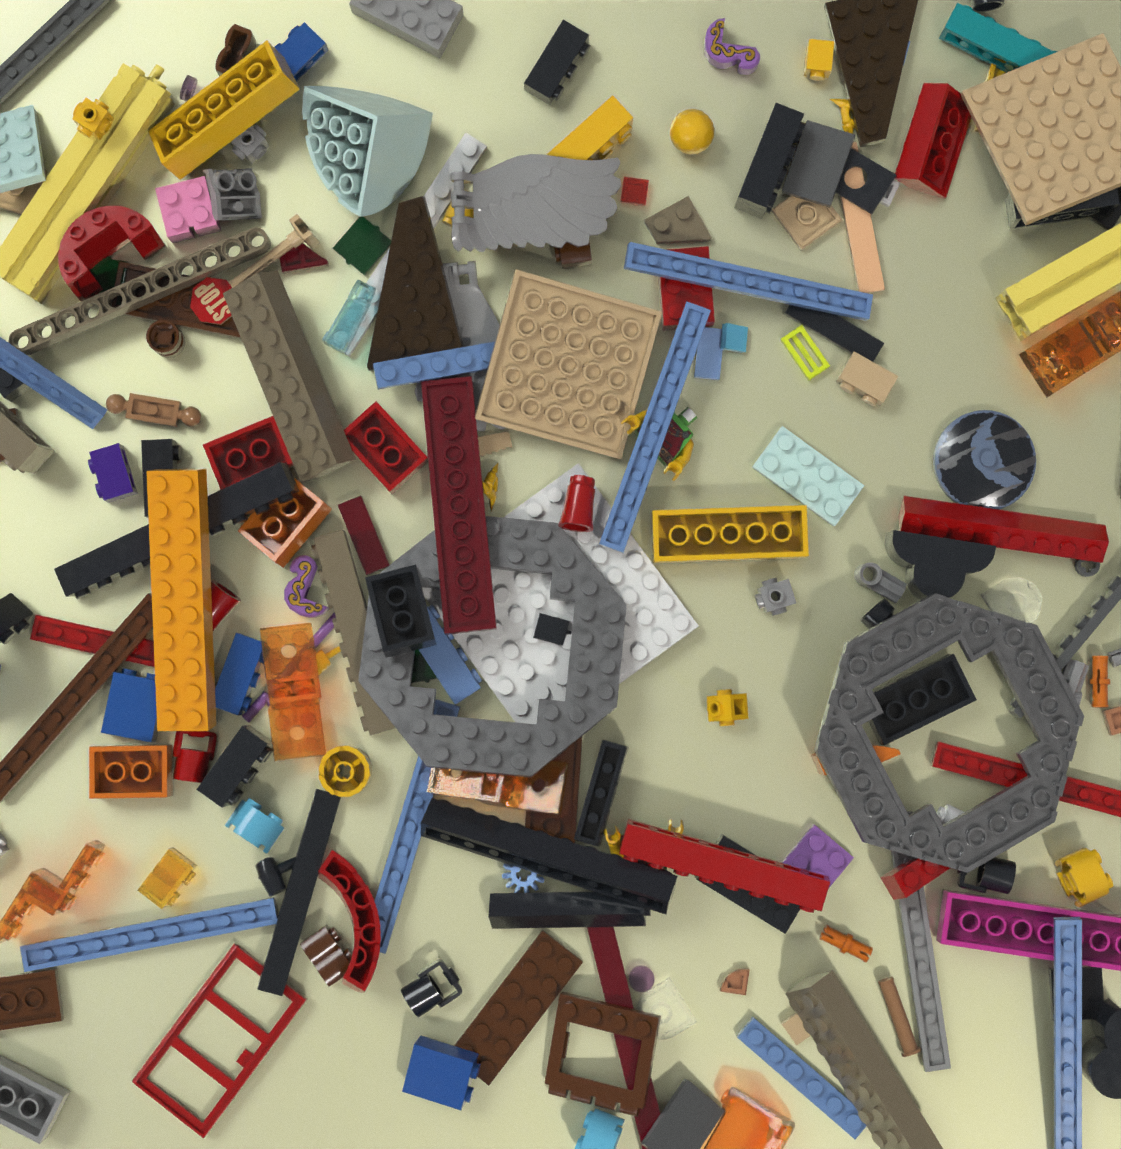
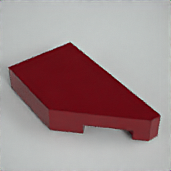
[280,243,329,274]

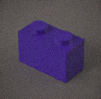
[88,443,138,503]

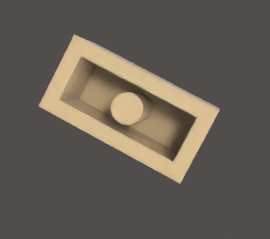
[836,352,898,407]

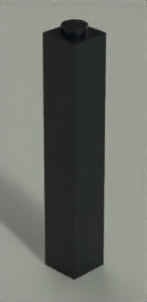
[488,892,651,929]

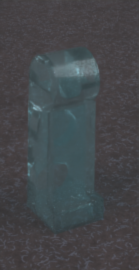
[322,280,376,354]

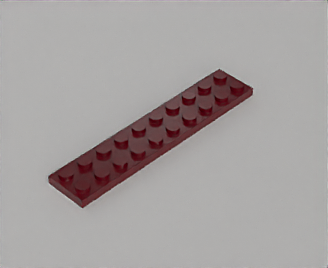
[421,376,497,635]

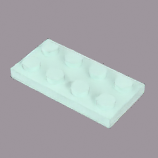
[0,105,46,193]
[752,426,864,527]

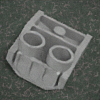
[203,168,262,220]

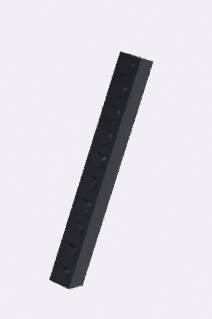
[54,462,299,599]
[421,798,678,915]

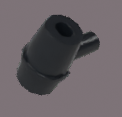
[255,857,295,896]

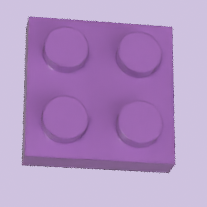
[782,824,854,889]

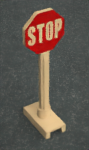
[190,214,320,325]

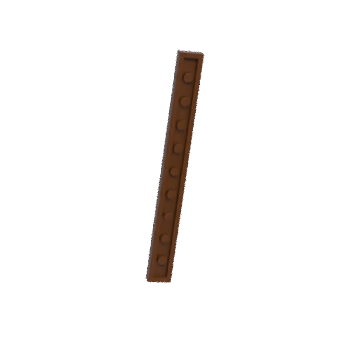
[0,593,153,802]

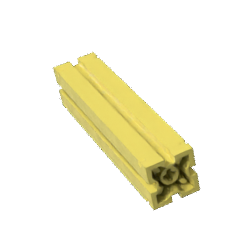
[0,63,175,304]
[995,223,1121,342]

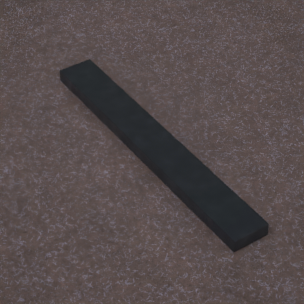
[257,789,341,996]

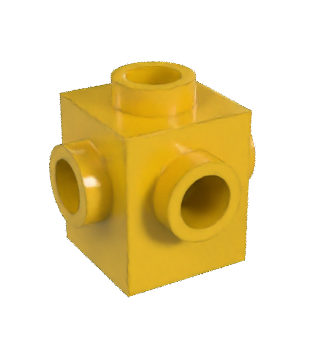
[72,98,114,140]
[707,689,749,726]

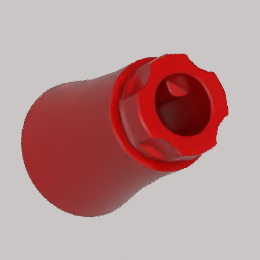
[558,475,595,532]
[211,580,241,631]

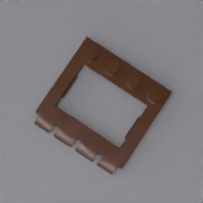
[545,992,661,1117]

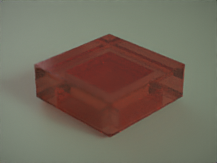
[620,177,649,207]

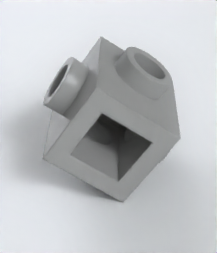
[231,124,269,164]
[755,578,796,616]

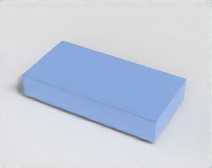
[694,327,723,380]

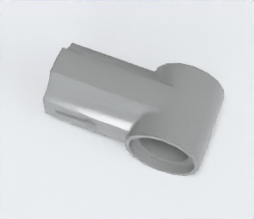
[854,562,907,603]
[1062,659,1089,705]

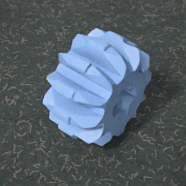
[502,863,545,893]

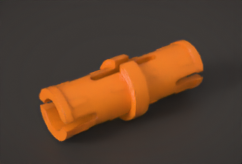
[1090,656,1110,708]
[819,925,873,963]

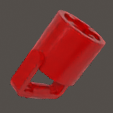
[173,731,217,783]

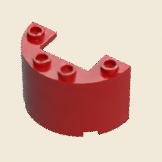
[58,206,165,302]

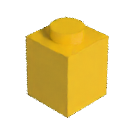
[803,39,834,81]

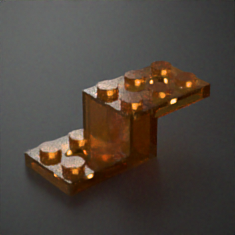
[1019,291,1121,398]
[259,623,326,762]
[427,761,569,815]
[0,840,106,943]

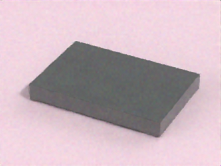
[782,120,855,208]
[641,1079,725,1149]

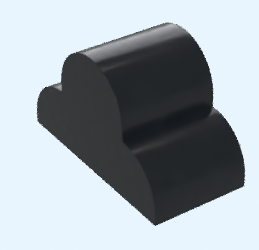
[885,530,996,600]
[1082,998,1121,1099]

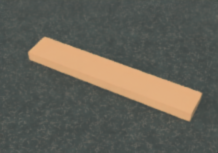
[840,142,885,294]

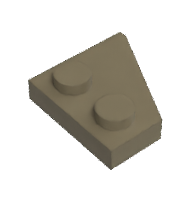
[644,196,712,244]

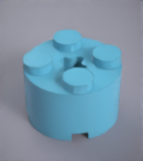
[225,798,285,854]
[575,1109,625,1149]

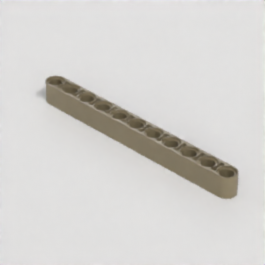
[8,227,271,355]

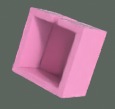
[155,176,221,243]

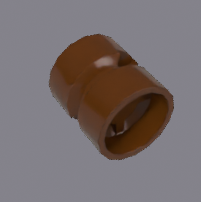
[146,320,185,358]

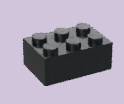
[365,564,437,658]
[196,725,274,808]

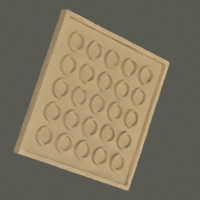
[961,33,1121,226]
[475,269,662,459]

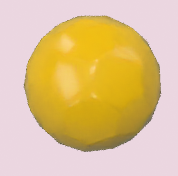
[669,109,715,155]

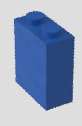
[101,668,158,743]
[402,1035,481,1110]

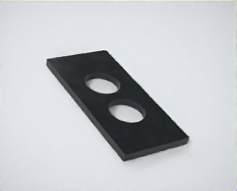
[836,148,897,215]

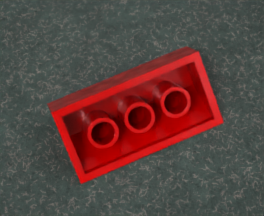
[895,83,971,199]

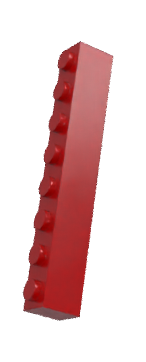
[898,496,1109,563]
[619,819,830,913]

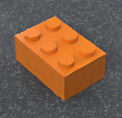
[238,478,332,568]
[89,745,173,799]

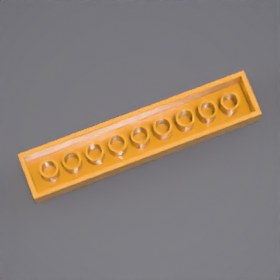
[147,469,216,731]

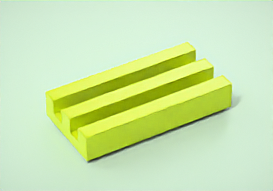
[780,325,830,381]

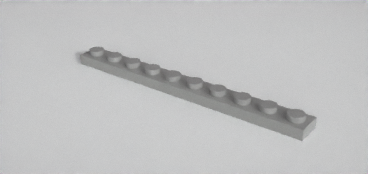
[891,811,951,1072]

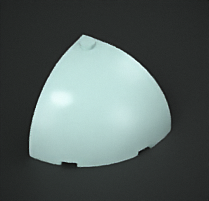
[302,86,433,217]

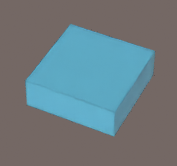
[720,323,748,353]

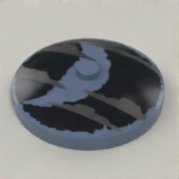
[933,410,1036,509]

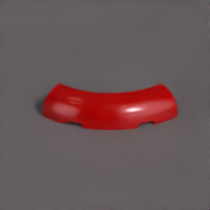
[318,850,381,993]

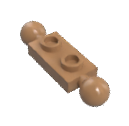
[106,393,201,427]

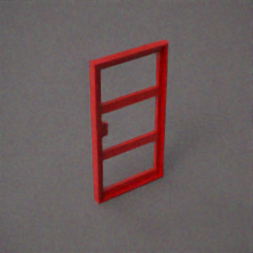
[132,943,307,1138]

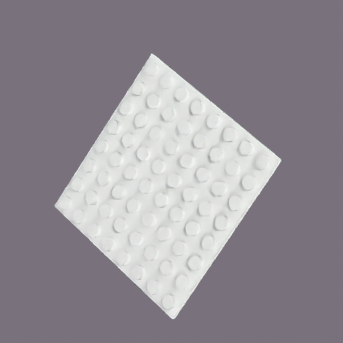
[422,463,699,724]

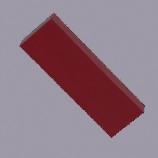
[338,495,390,576]

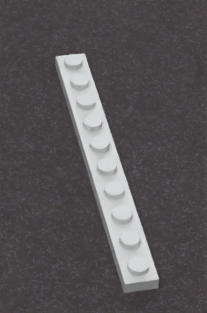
[328,133,487,357]

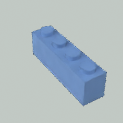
[419,604,482,705]

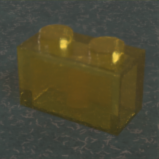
[137,847,198,909]

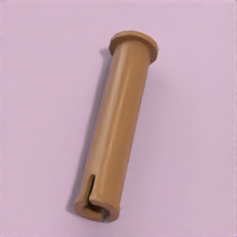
[878,977,921,1057]

